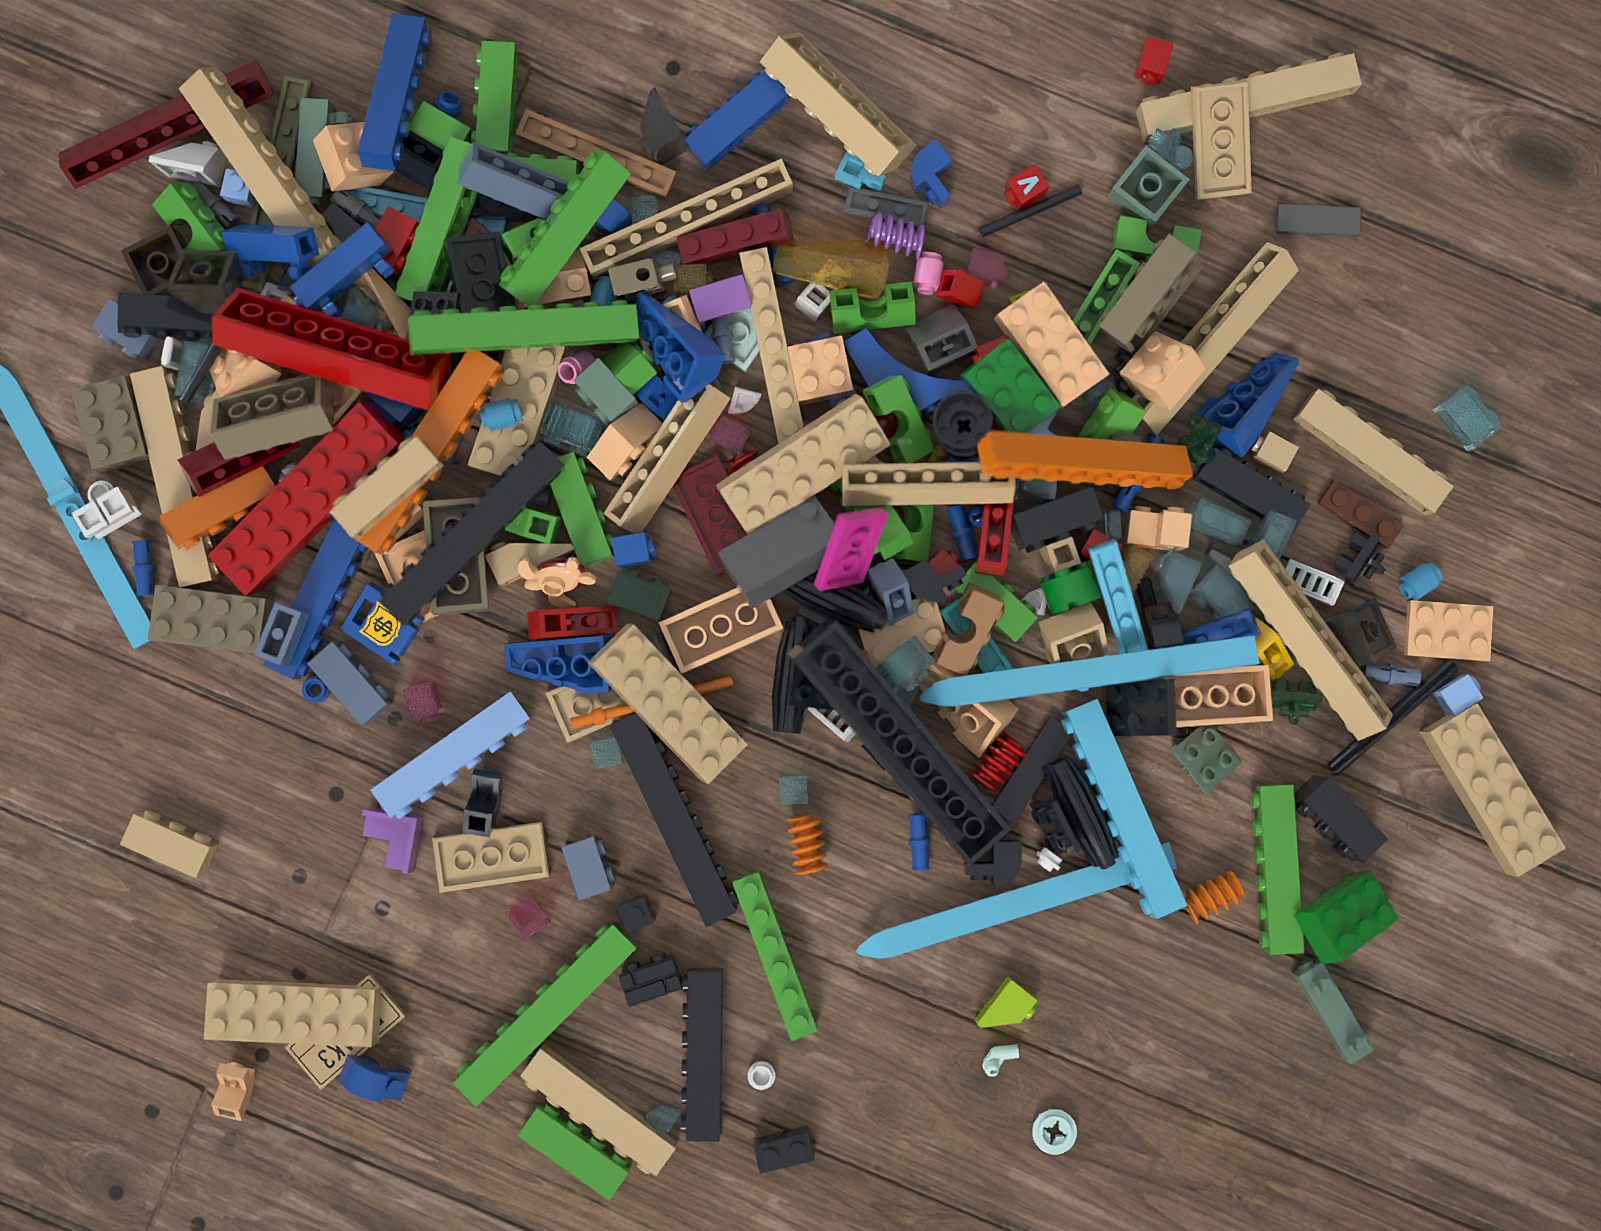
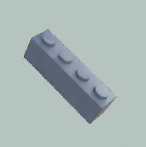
[458,142,569,220]

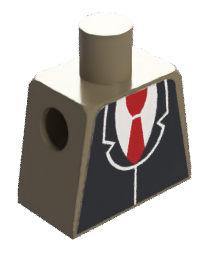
[608,258,678,304]

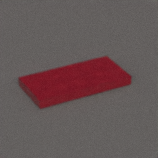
[673,454,747,576]

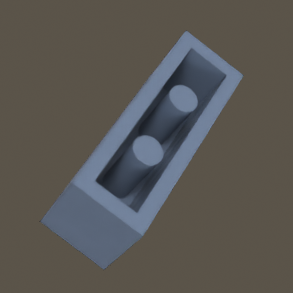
[307,641,393,726]

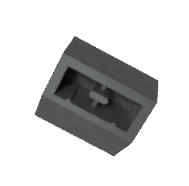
[904,304,978,375]

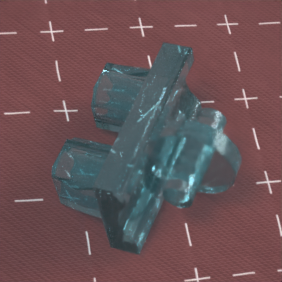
[1148,128,1193,170]

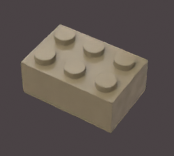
[71,375,150,474]

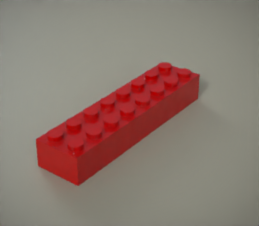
[212,288,451,410]
[208,402,406,596]

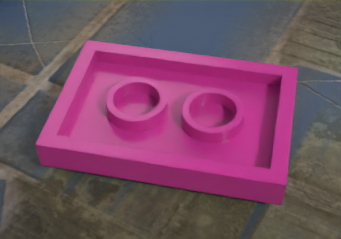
[814,508,889,591]

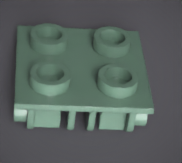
[1171,725,1241,795]

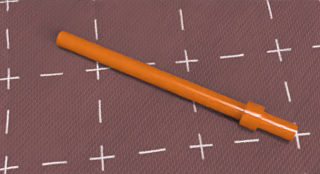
[570,676,733,729]

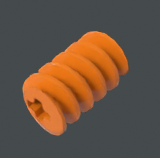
[786,815,828,875]
[1183,871,1246,925]

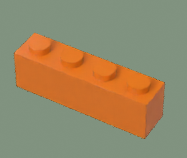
[160,466,275,550]

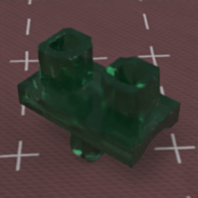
[1176,416,1222,466]
[1271,679,1323,725]

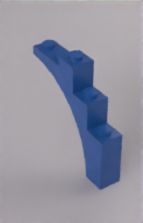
[843,328,972,430]

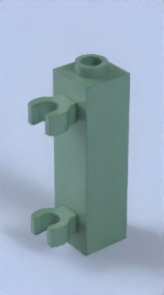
[295,98,352,207]
[1291,958,1374,1065]

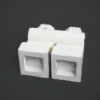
[72,487,142,539]

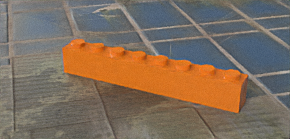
[348,351,504,555]
[977,431,1193,490]

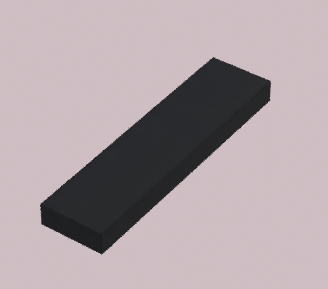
[992,716,1072,824]

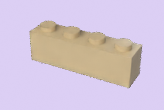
[330,436,444,540]

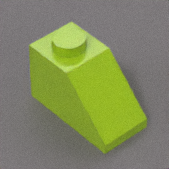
[974,976,1038,1028]

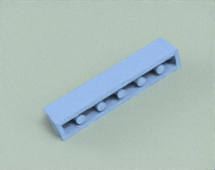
[370,692,530,819]

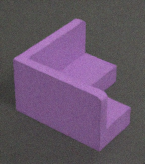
[689,274,752,332]
[362,808,424,874]

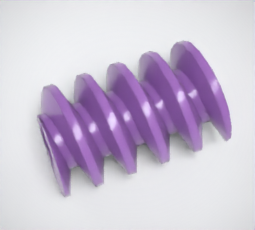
[865,211,926,260]

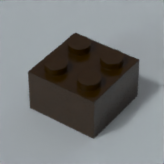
[121,226,205,296]

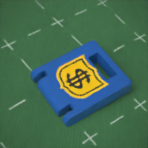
[341,582,425,665]

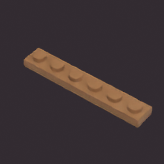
[515,109,677,199]

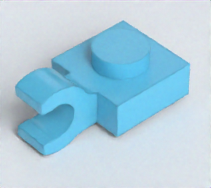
[835,151,886,192]

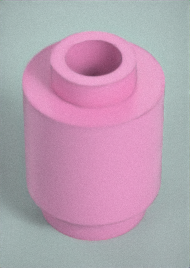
[913,252,944,295]
[558,350,596,384]

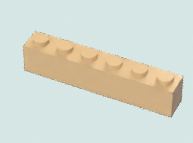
[603,384,731,534]
[1292,389,1454,516]
[842,462,1015,506]
[520,1044,678,1176]

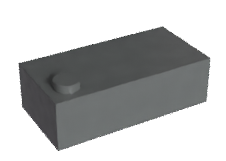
[718,495,835,609]

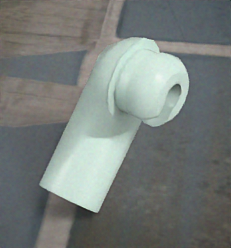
[982,1044,1019,1077]

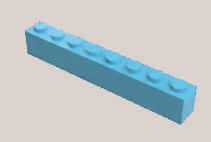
[1061,699,1187,919]

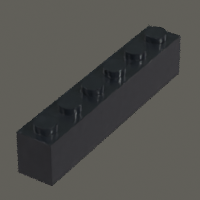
[681,968,723,1142]

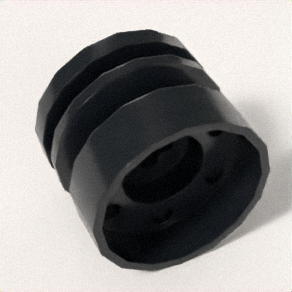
[933,391,995,461]

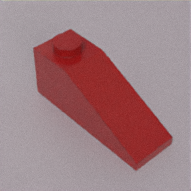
[527,606,618,640]

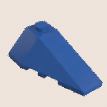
[635,291,726,403]
[1190,352,1299,457]
[504,633,617,693]

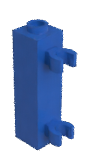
[290,222,394,318]
[222,224,320,280]

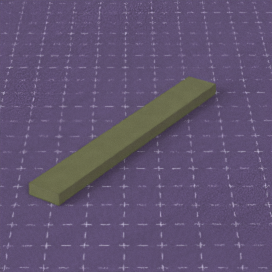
[236,75,313,292]

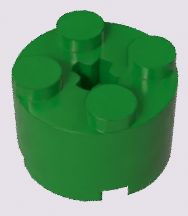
[1039,560,1102,615]

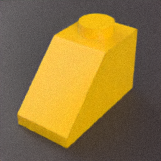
[1255,617,1294,682]

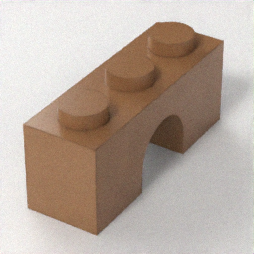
[933,582,1004,676]

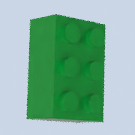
[960,339,1061,434]
[1294,870,1399,964]

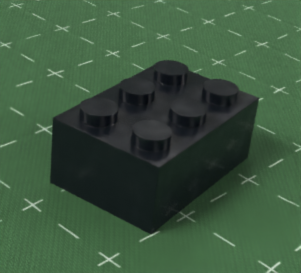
[1010,487,1104,553]
[1294,775,1388,863]

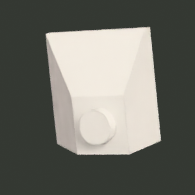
[149,141,227,187]

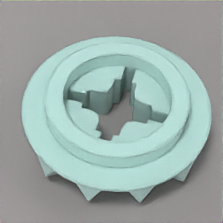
[1032,1109,1077,1155]

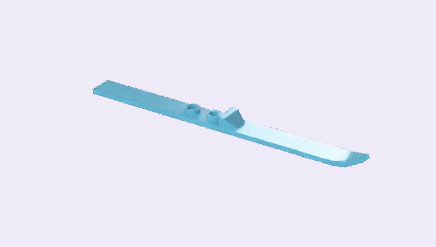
[0,364,151,649]
[919,636,1259,706]
[856,842,1177,959]

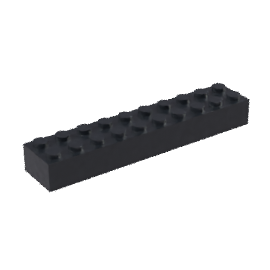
[787,617,1011,866]

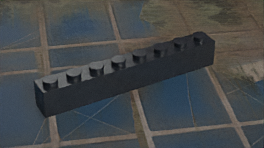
[378,442,565,627]
[610,713,739,927]

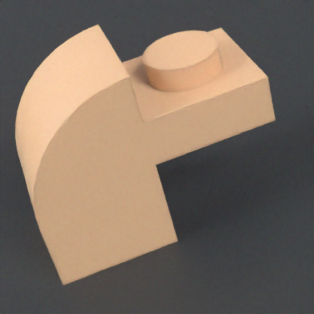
[211,1062,255,1121]

